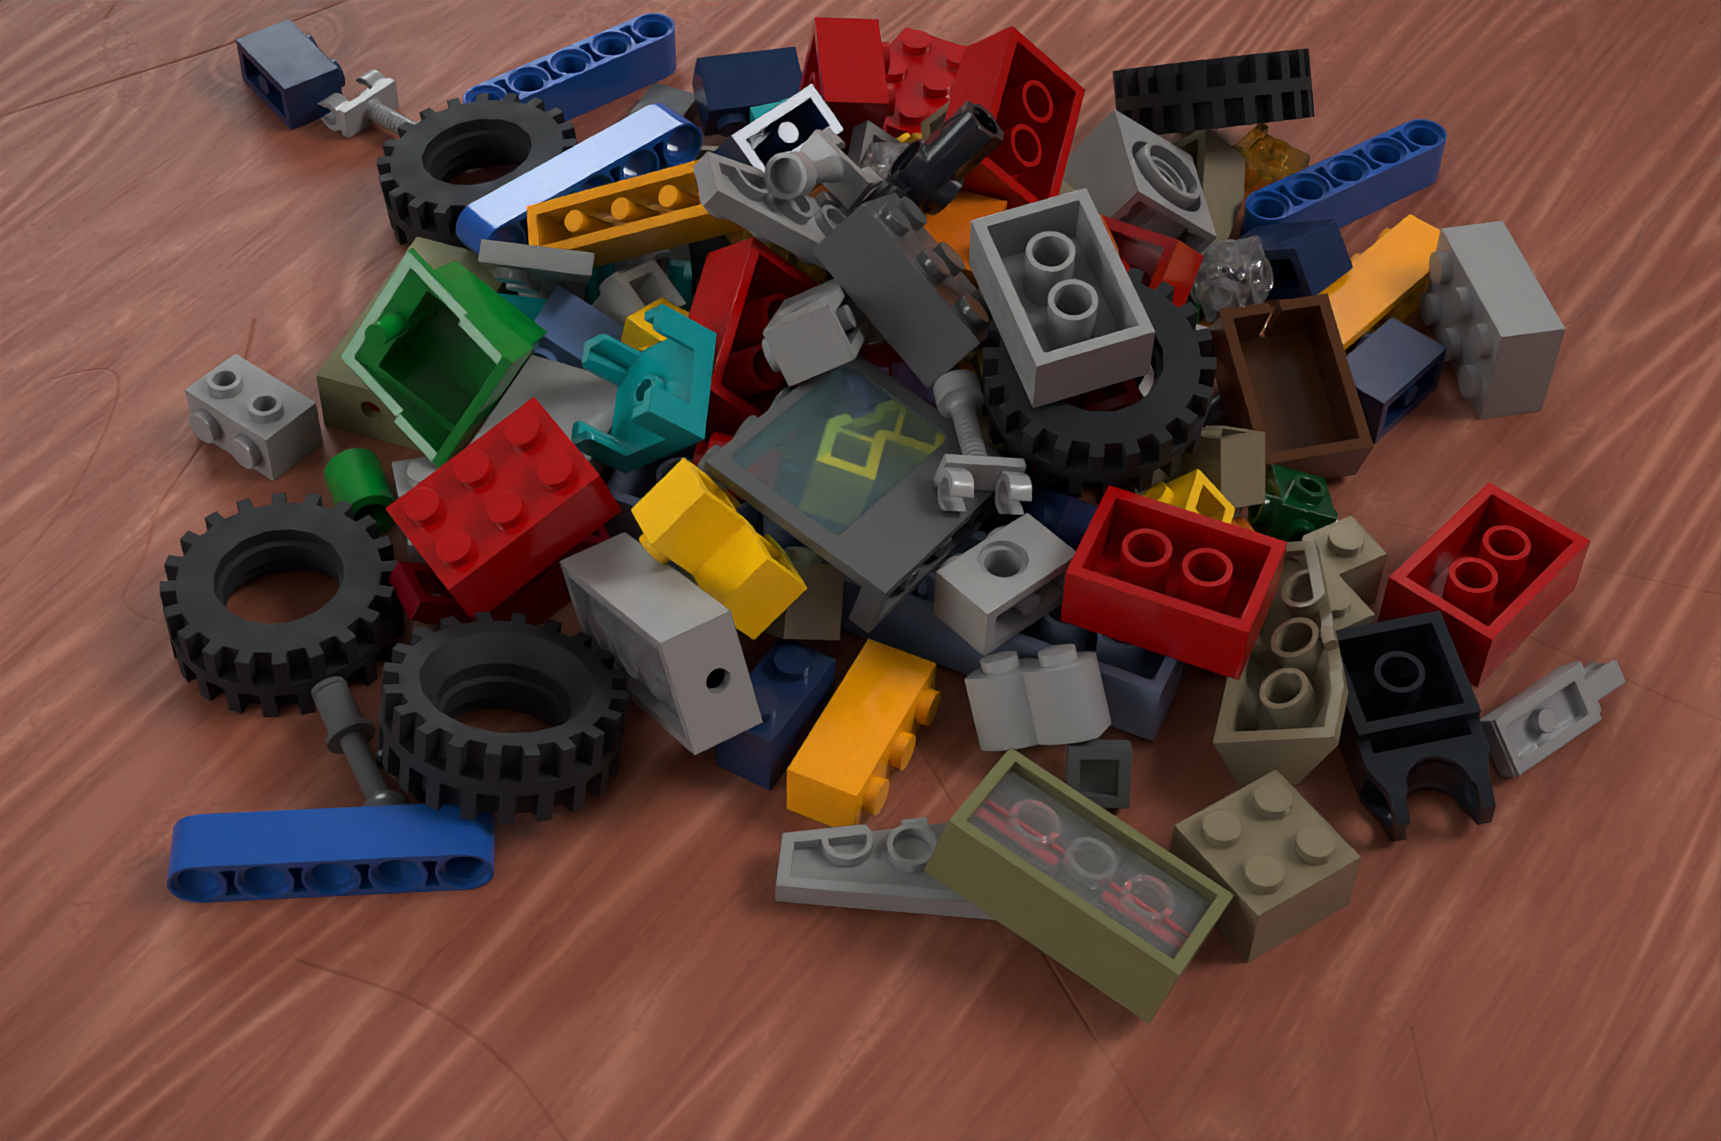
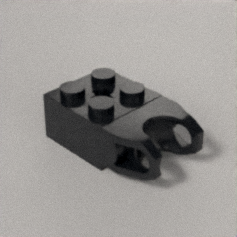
[1336,610,1496,842]

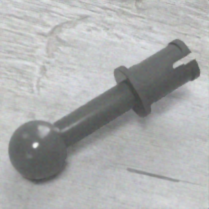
[311,676,410,807]

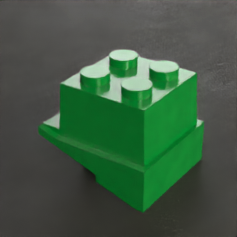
[340,248,547,468]

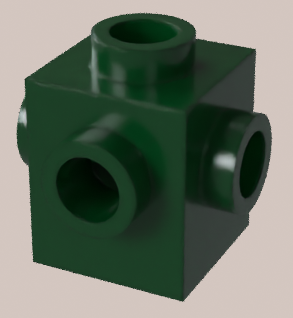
[1248,464,1338,542]

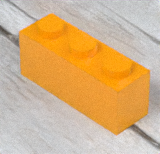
[787,638,941,827]

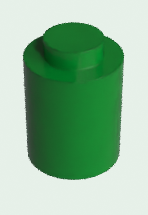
[324,448,396,535]

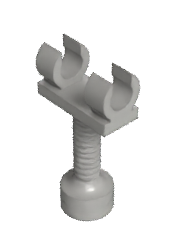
[319,69,421,139]
[764,128,884,210]
[933,369,1032,515]

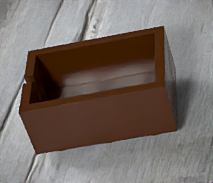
[1210,293,1374,480]

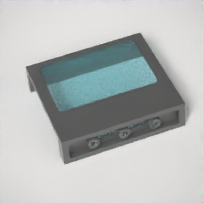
[697,353,1003,633]

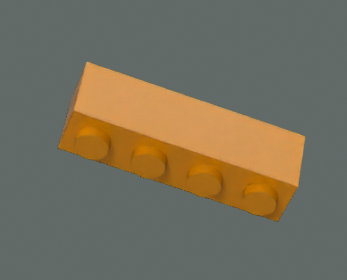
[526,159,746,268]
[1317,214,1441,356]

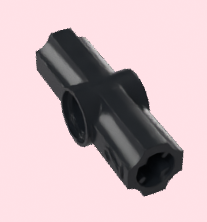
[851,100,1004,216]

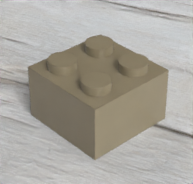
[1170,770,1361,963]

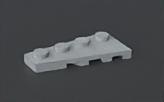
[693,151,856,272]
[478,239,595,299]
[775,817,995,920]

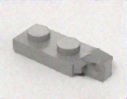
[1480,660,1626,777]

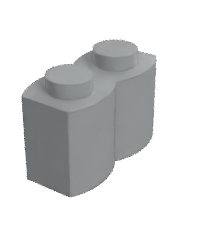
[965,644,1112,751]

